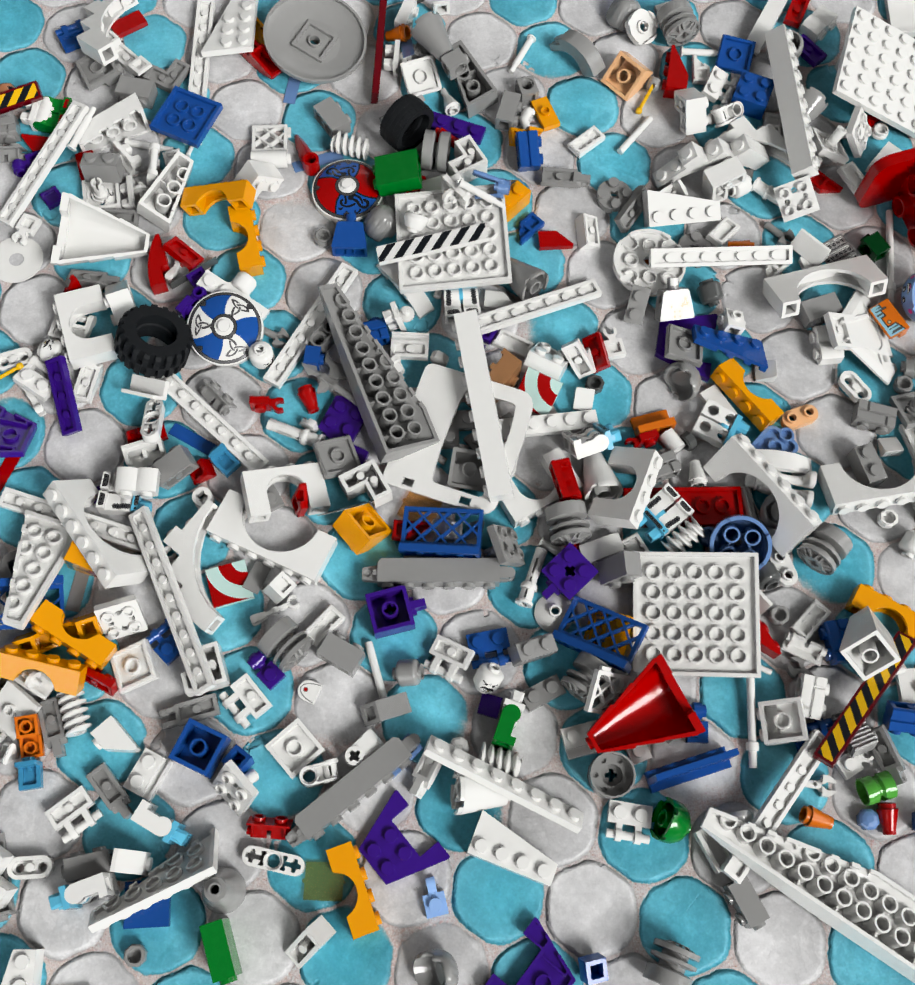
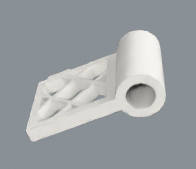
[250,124,292,169]
[584,665,640,714]

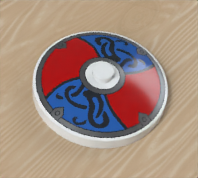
[312,159,384,223]

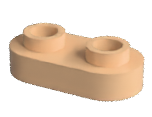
[780,404,818,430]

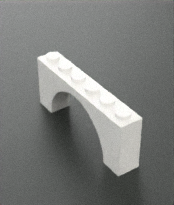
[762,255,888,319]
[702,433,823,557]
[817,454,915,515]
[43,479,150,589]
[206,489,338,586]

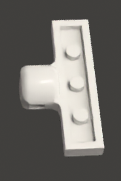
[196,269,270,321]

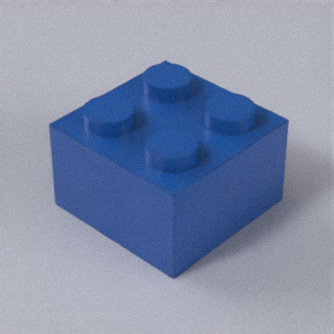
[731,70,774,120]
[168,718,231,779]

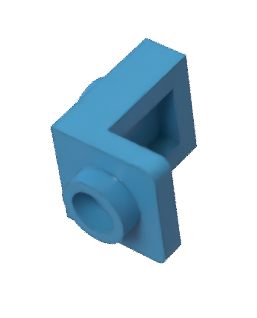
[208,443,241,478]
[14,757,44,791]

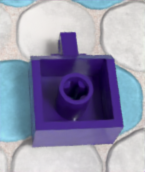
[541,542,599,601]
[365,585,427,639]

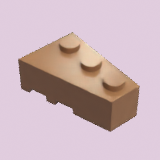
[466,348,522,408]

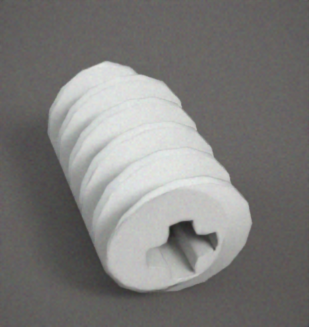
[330,130,370,161]
[660,516,705,552]
[56,691,92,737]
[478,741,523,778]

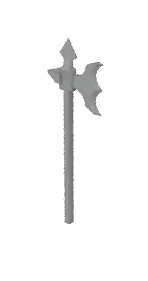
[301,352,447,465]

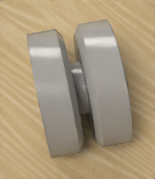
[421,129,451,173]

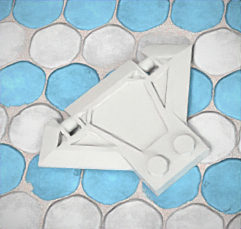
[823,290,897,385]

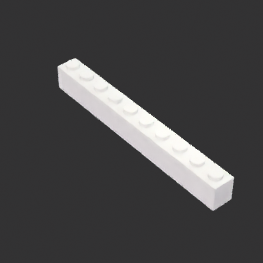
[764,24,820,180]
[451,309,514,503]

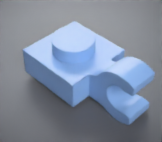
[422,876,449,919]

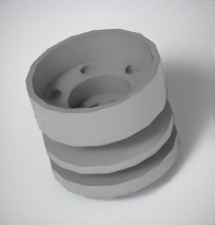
[656,0,700,47]
[544,500,592,546]
[797,522,853,575]
[257,616,314,673]
[560,651,614,707]
[587,751,636,799]
[643,938,701,985]

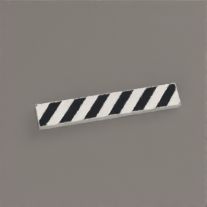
[376,222,489,266]

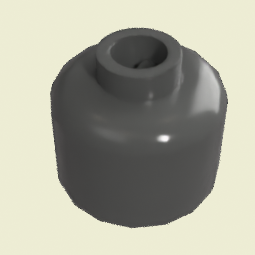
[696,278,724,307]
[759,561,781,591]

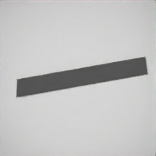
[170,256,218,289]

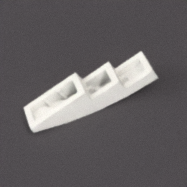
[747,0,788,57]

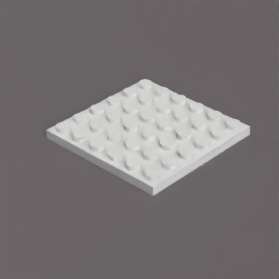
[832,6,915,139]
[394,184,512,294]
[633,551,761,678]

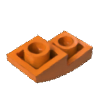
[14,714,46,758]

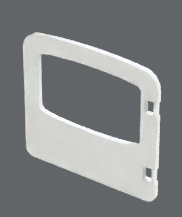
[383,363,533,515]

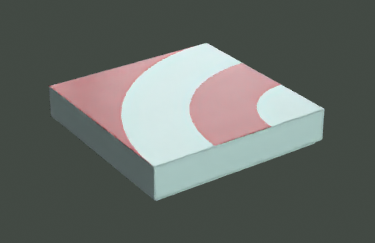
[518,367,564,415]
[205,559,255,609]

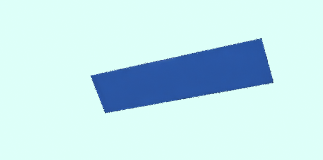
[168,423,217,455]

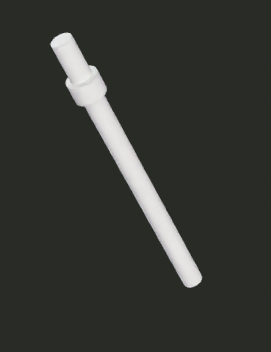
[886,209,897,305]
[746,678,759,768]

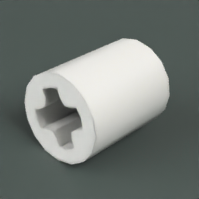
[659,428,686,454]

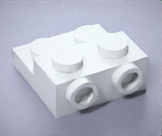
[756,696,809,746]

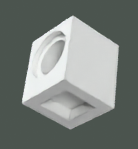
[262,571,297,605]

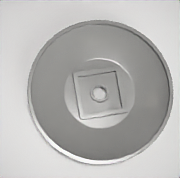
[263,0,367,84]

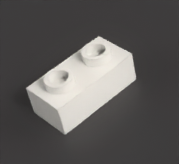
[394,0,419,29]
[692,828,730,874]

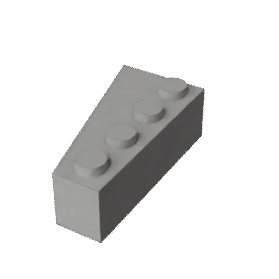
[452,40,498,119]

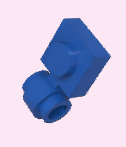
[686,702,709,744]

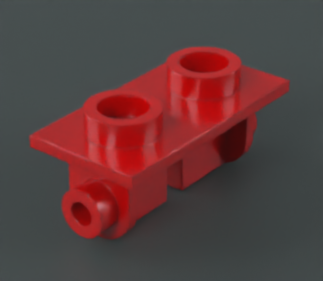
[246,814,293,840]

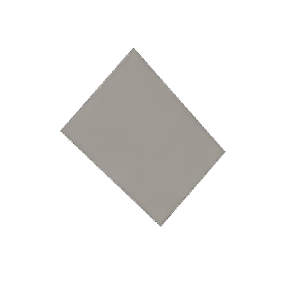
[242,560,271,595]

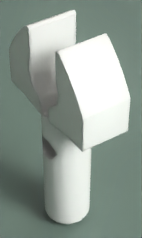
[805,774,837,798]

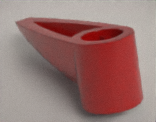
[294,134,320,176]

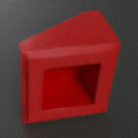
[190,458,217,485]

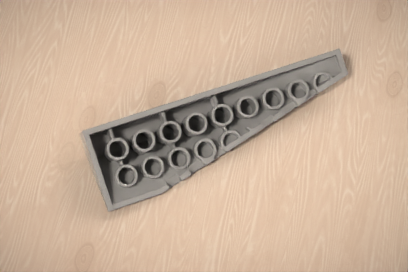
[318,283,440,464]

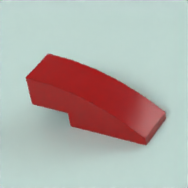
[239,40,283,80]
[148,234,170,295]

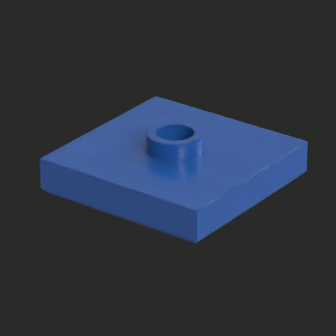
[715,34,756,75]
[123,881,171,929]

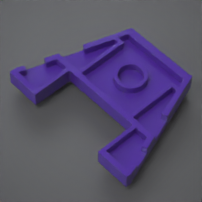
[654,314,717,382]
[318,395,370,464]
[0,406,37,458]
[359,790,450,885]
[484,917,576,985]

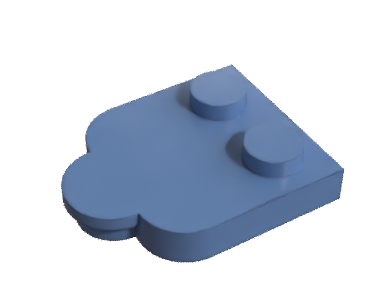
[752,425,798,453]

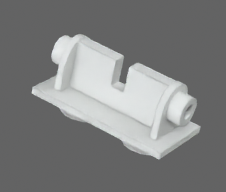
[781,632,828,667]

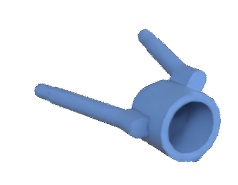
[472,170,511,199]

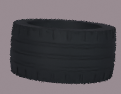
[380,94,434,152]

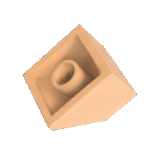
[601,50,653,101]

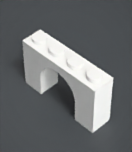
[52,284,119,370]
[587,446,663,530]
[499,447,584,528]
[240,461,331,523]

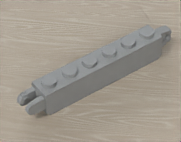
[362,558,516,590]
[285,733,421,848]

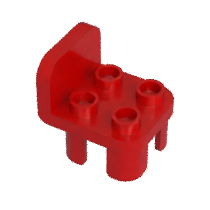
[854,148,915,247]

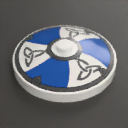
[187,291,264,367]

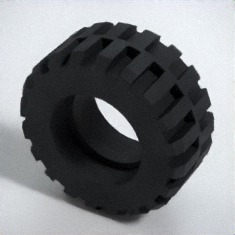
[114,304,193,379]

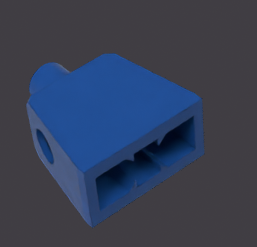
[331,214,368,257]

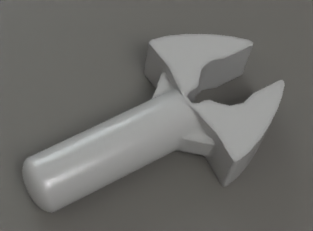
[764,221,795,245]
[264,327,290,348]
[784,656,816,679]

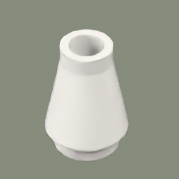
[688,460,708,487]

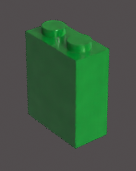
[372,148,423,197]
[199,918,243,985]

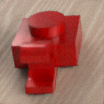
[249,396,284,414]
[624,429,660,448]

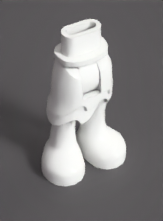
[744,471,817,508]

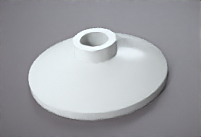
[534,593,573,633]

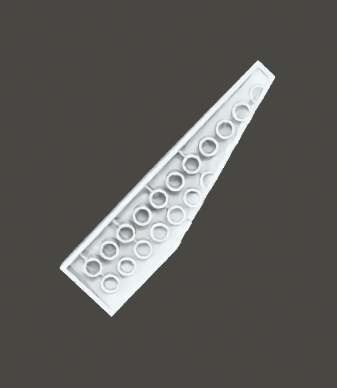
[700,807,915,983]

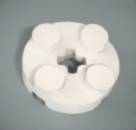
[625,9,658,46]

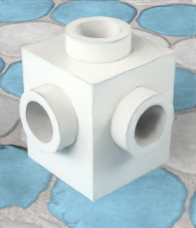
[717,308,746,335]

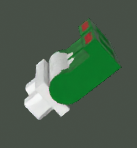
[20,96,72,134]
[491,689,526,751]

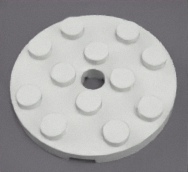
[612,229,686,297]

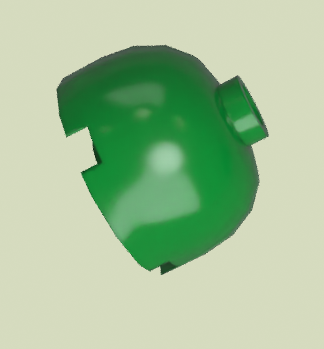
[650,797,691,844]

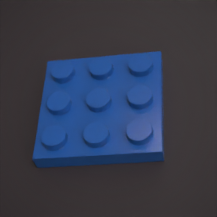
[149,86,223,149]

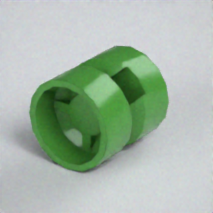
[855,770,898,806]

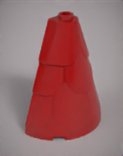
[585,654,706,753]

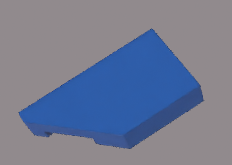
[519,212,545,246]

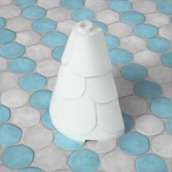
[50,192,152,266]

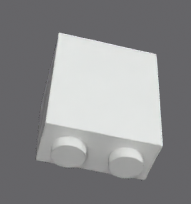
[839,606,901,681]

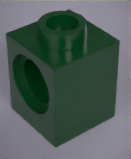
[857,231,891,263]

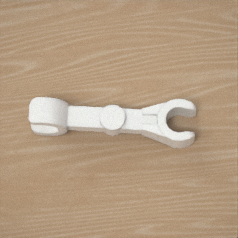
[165,245,193,284]
[17,384,47,417]
[250,595,300,626]

